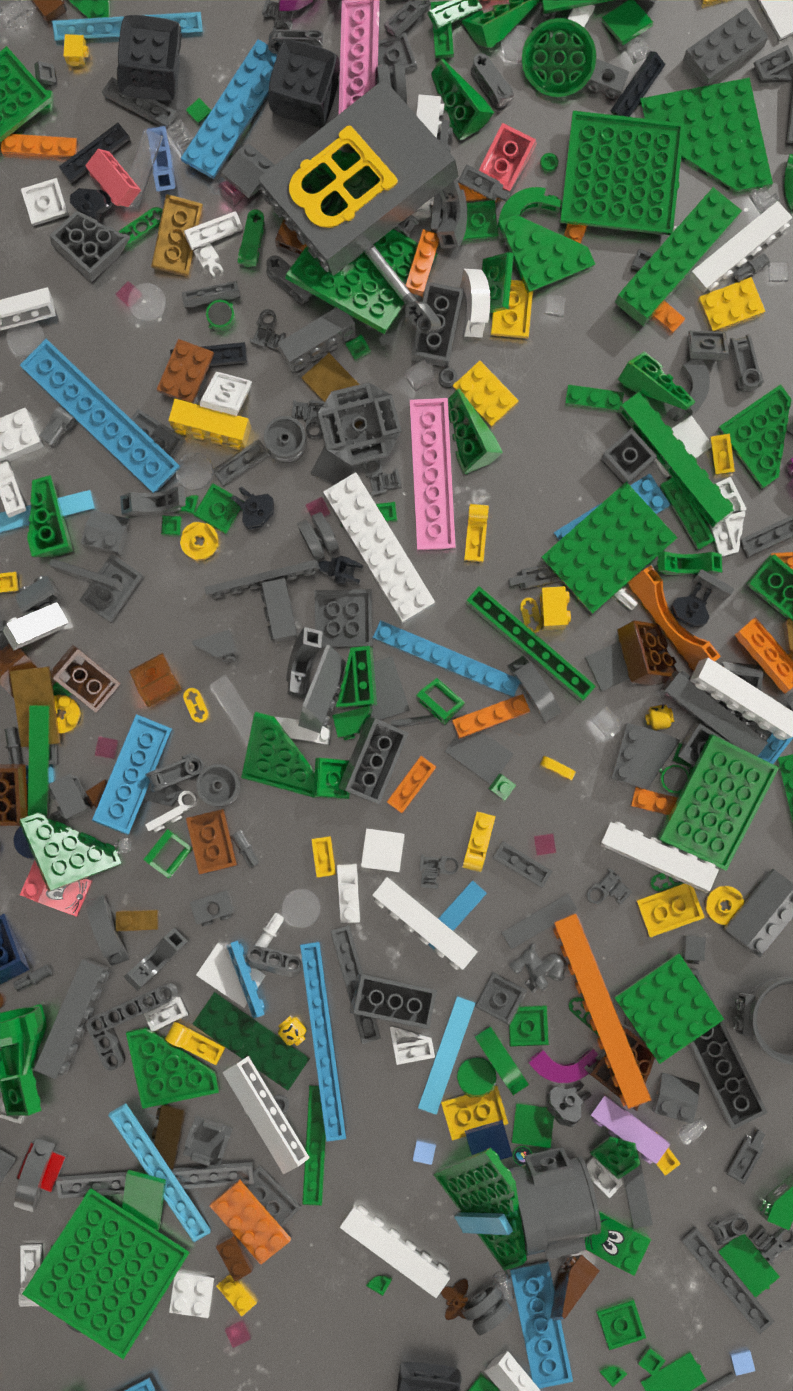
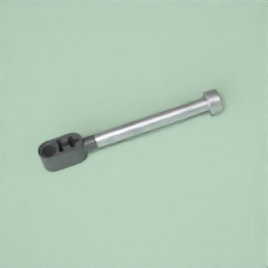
[364,245,441,333]

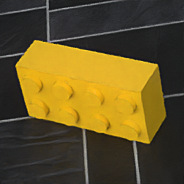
[168,399,251,450]

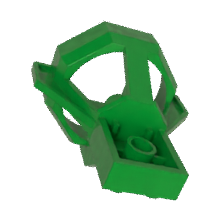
[0,1004,47,1116]

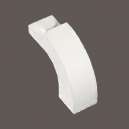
[460,269,490,337]
[275,717,332,745]

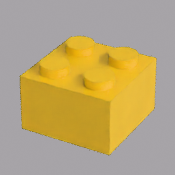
[539,586,571,631]

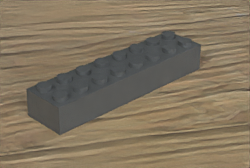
[688,968,768,1130]

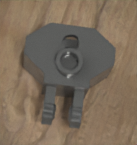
[546,1082,592,1127]

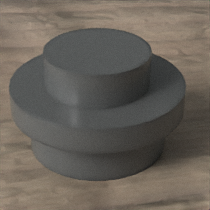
[439,368,457,387]

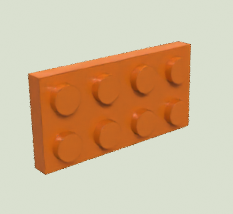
[735,617,793,694]
[209,1180,291,1265]

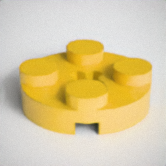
[180,522,219,561]
[54,695,81,733]
[705,886,744,925]

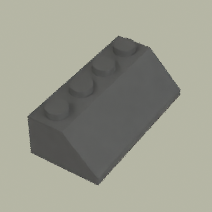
[298,645,346,733]
[724,869,793,957]

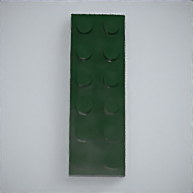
[193,992,310,1091]

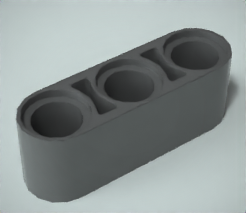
[246,946,302,977]

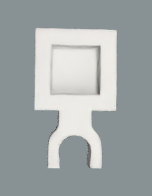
[193,243,224,278]

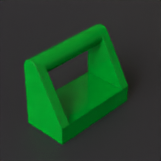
[416,678,465,725]
[143,829,193,879]

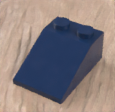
[0,914,30,985]

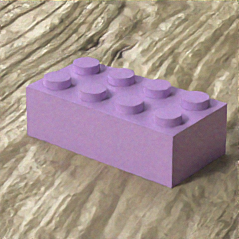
[591,1095,670,1165]

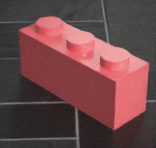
[85,149,141,207]

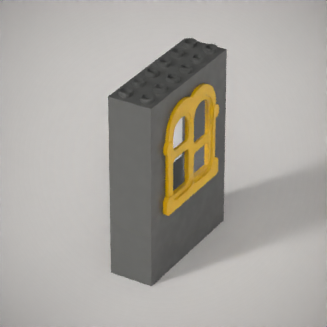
[258,79,459,276]

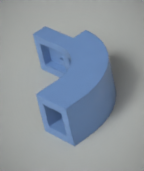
[147,126,175,191]

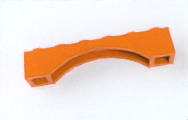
[628,565,721,671]

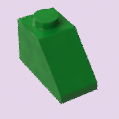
[332,706,373,741]

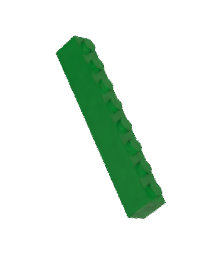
[618,392,734,528]
[466,586,596,703]

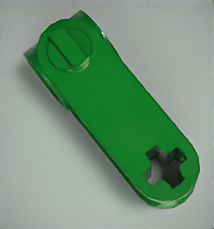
[238,209,265,267]

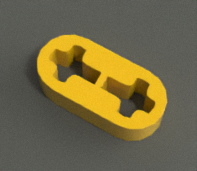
[520,598,542,634]
[183,688,209,723]
[539,756,576,781]

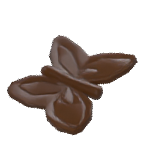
[440,1279,469,1320]

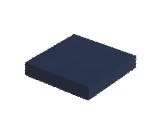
[465,1120,513,1160]

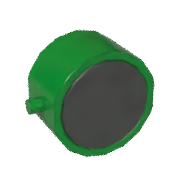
[206,300,236,332]
[659,765,690,794]

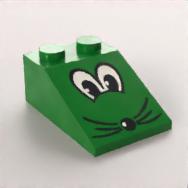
[759,1173,793,1230]
[584,1211,651,1276]

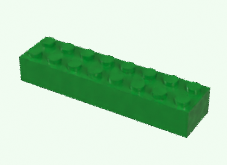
[614,187,742,326]

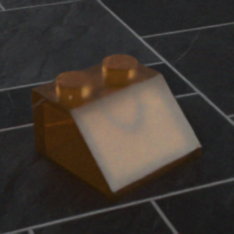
[129,653,181,707]

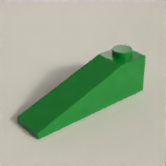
[462,0,540,48]
[431,59,494,140]
[617,351,696,410]
[448,389,503,474]
[27,475,73,557]

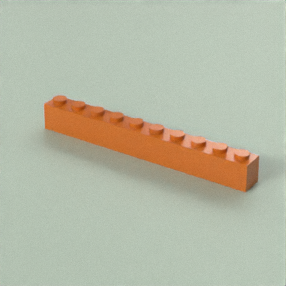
[553,914,652,1109]

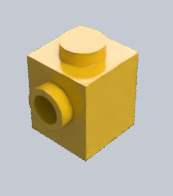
[63,34,89,66]

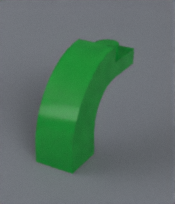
[498,187,562,228]
[657,551,723,576]
[475,1026,529,1096]

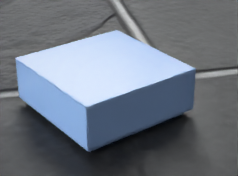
[413,1141,436,1165]
[730,1350,755,1376]

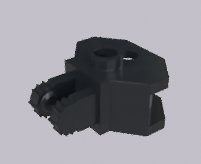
[70,188,112,223]
[231,486,274,530]
[319,556,363,585]
[670,582,712,628]

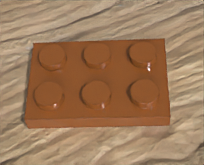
[157,339,214,403]
[186,809,237,875]

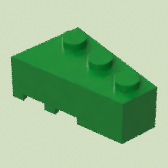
[336,646,377,709]

